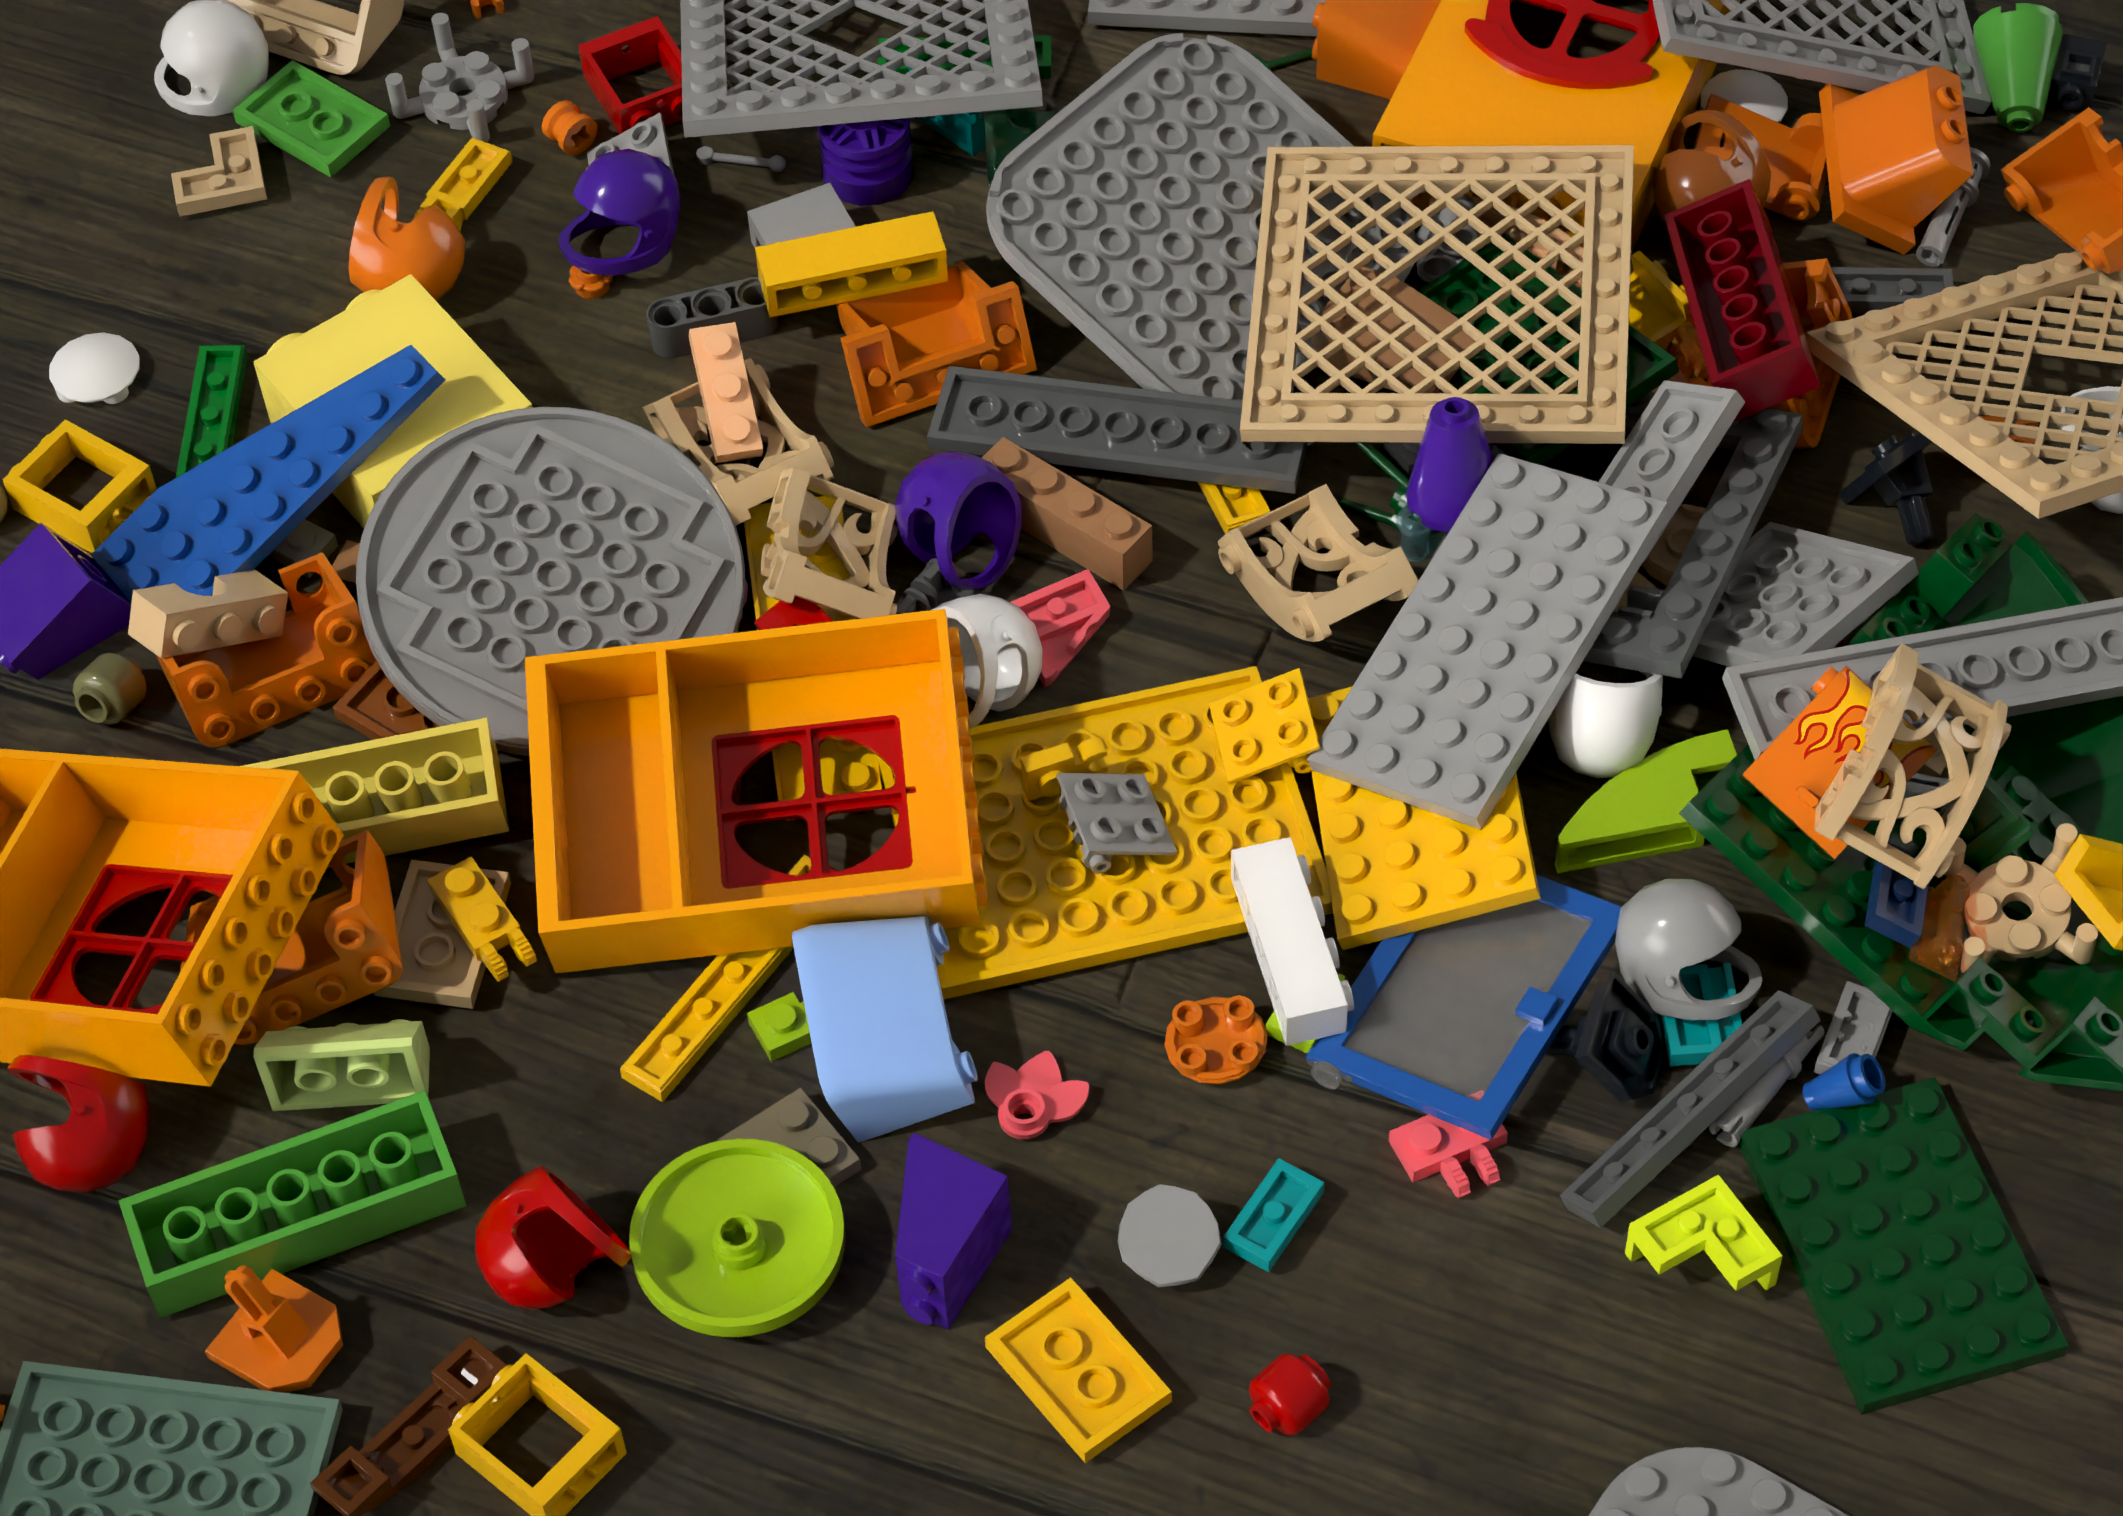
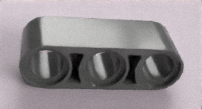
[646,277,779,358]

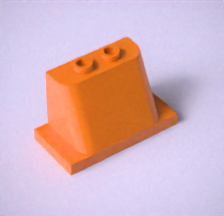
[1819,66,1973,255]
[836,261,1037,427]

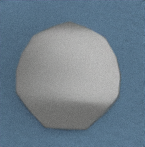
[1118,1184,1221,1287]

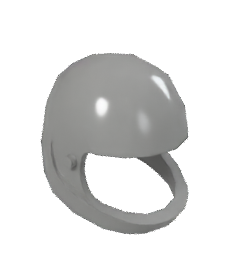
[1615,879,1762,1020]

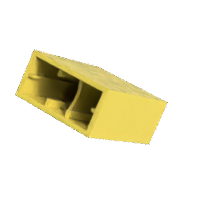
[253,274,533,529]

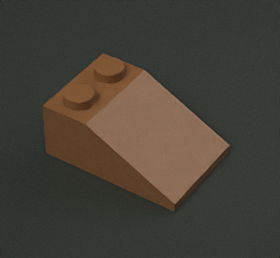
[1310,266,1476,393]

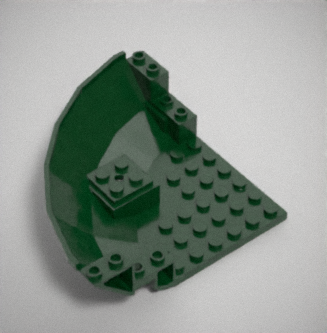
[1679,513,2123,1091]

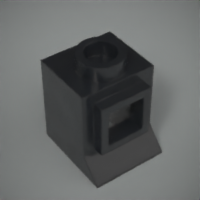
[2046,34,2107,112]

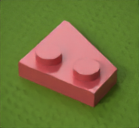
[1010,569,1111,688]

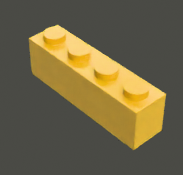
[755,211,948,318]

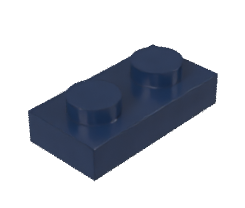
[1865,841,1929,948]

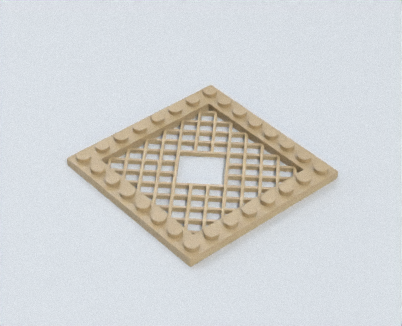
[1240,145,1634,444]
[1806,251,2123,519]

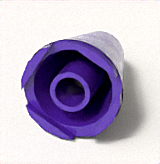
[1406,397,1493,533]

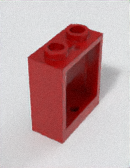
[578,16,683,134]

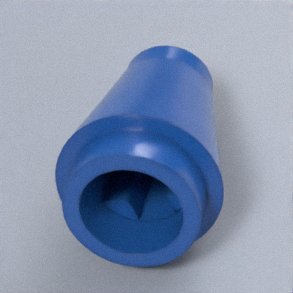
[1803,1053,1886,1111]

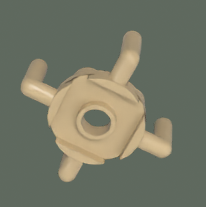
[1944,823,2098,973]

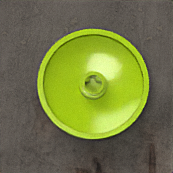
[629,1138,846,1337]

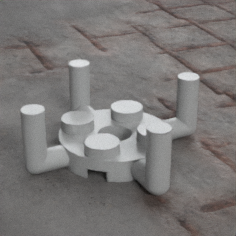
[385,13,535,143]

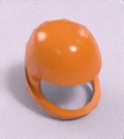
[348,176,466,301]

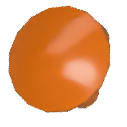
[1164,995,1268,1084]

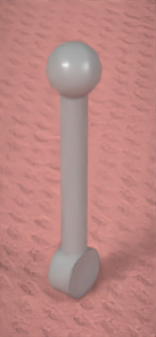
[696,146,786,173]

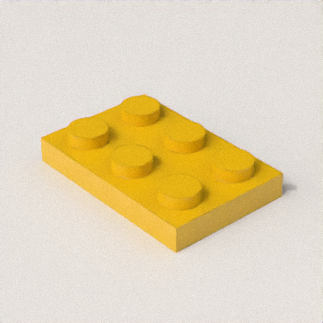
[985,1277,1172,1463]

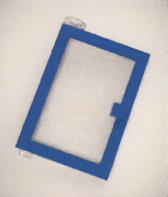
[1306,875,1621,1140]

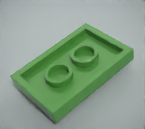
[233,60,390,177]

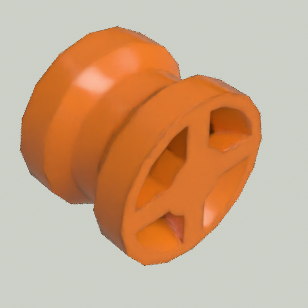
[541,100,598,156]

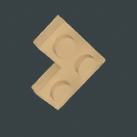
[171,126,267,217]

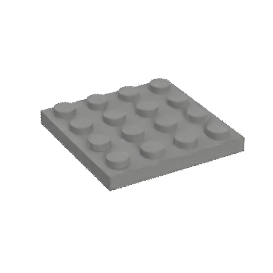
[1693,522,1919,667]

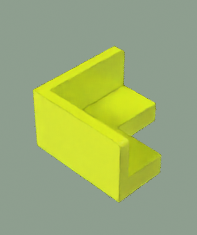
[1625,1175,1783,1291]

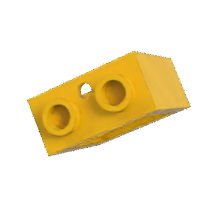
[2,419,157,553]
[448,1353,627,1516]

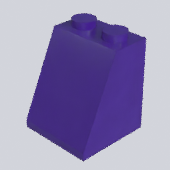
[0,523,131,680]
[895,1133,1012,1330]

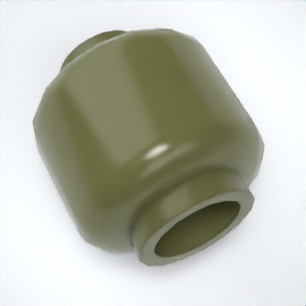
[73,652,147,725]

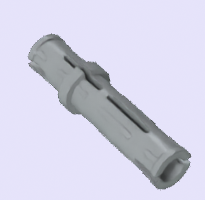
[1709,1025,1825,1147]

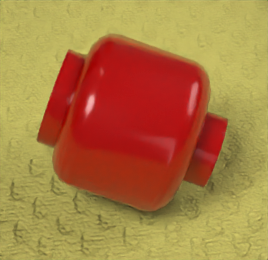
[1249,1354,1331,1436]

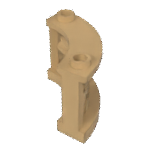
[643,358,834,525]
[761,467,898,619]
[1218,484,1419,642]
[1815,643,2011,889]

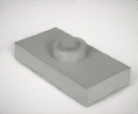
[1814,981,1893,1074]

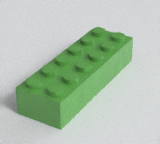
[118,1090,466,1318]

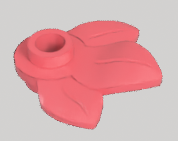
[985,1051,1089,1139]

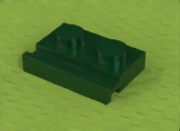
[1912,776,2039,891]

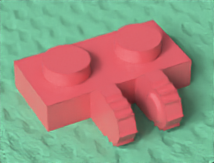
[1389,1092,1508,1199]

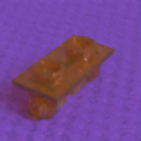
[1909,874,1970,982]

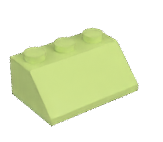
[253,1019,430,1111]

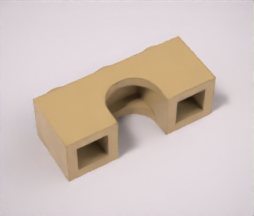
[128,569,288,658]

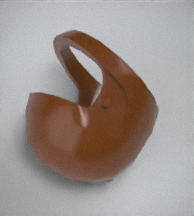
[1653,110,1771,226]

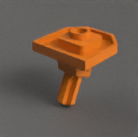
[205,1265,343,1393]

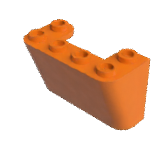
[1312,0,1441,99]
[155,552,376,748]
[180,830,403,1045]

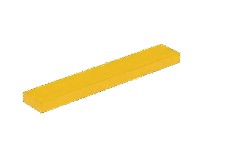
[620,854,811,1102]

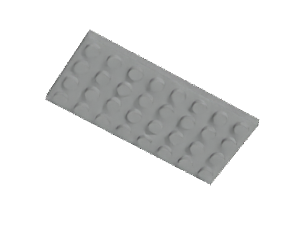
[1307,453,1672,829]

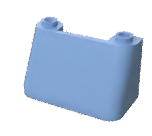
[792,916,977,1143]

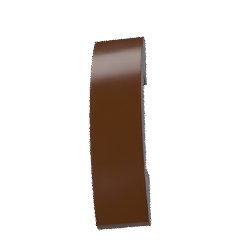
[310,1335,507,1516]

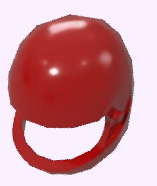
[7,1055,150,1193]
[476,1165,632,1310]

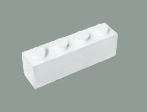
[1231,837,1354,1046]

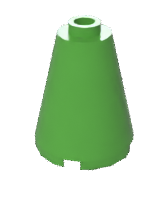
[1973,3,2063,132]

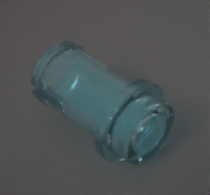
[1397,505,1433,562]

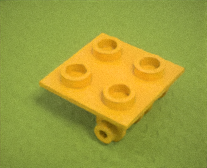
[1209,668,1321,784]

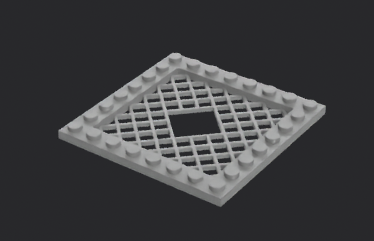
[680,0,1043,138]
[1652,0,1991,114]

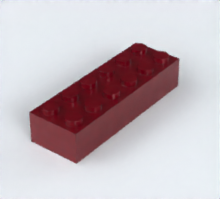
[1664,179,1821,423]

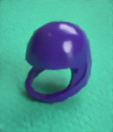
[559,149,681,276]
[895,452,1022,590]

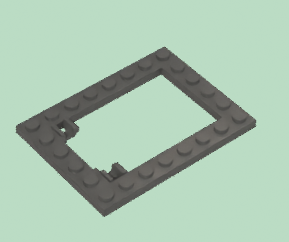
[1420,392,1803,678]

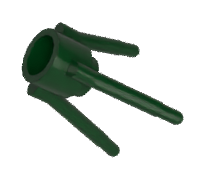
[1340,442,1426,533]

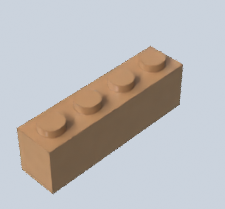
[982,437,1153,591]

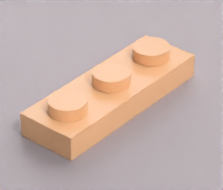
[689,322,763,463]

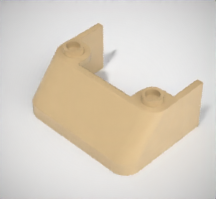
[224,0,405,75]

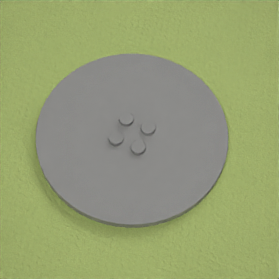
[356,407,745,756]

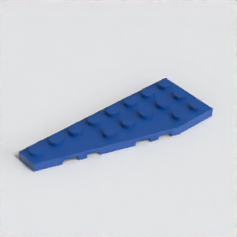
[91,345,446,603]

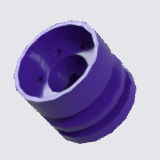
[818,118,914,206]

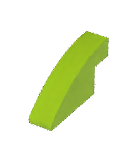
[1555,729,1737,873]

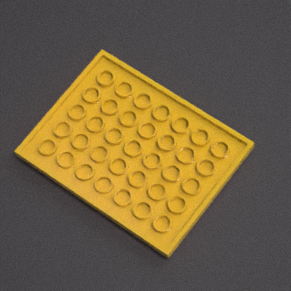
[876,666,1333,999]

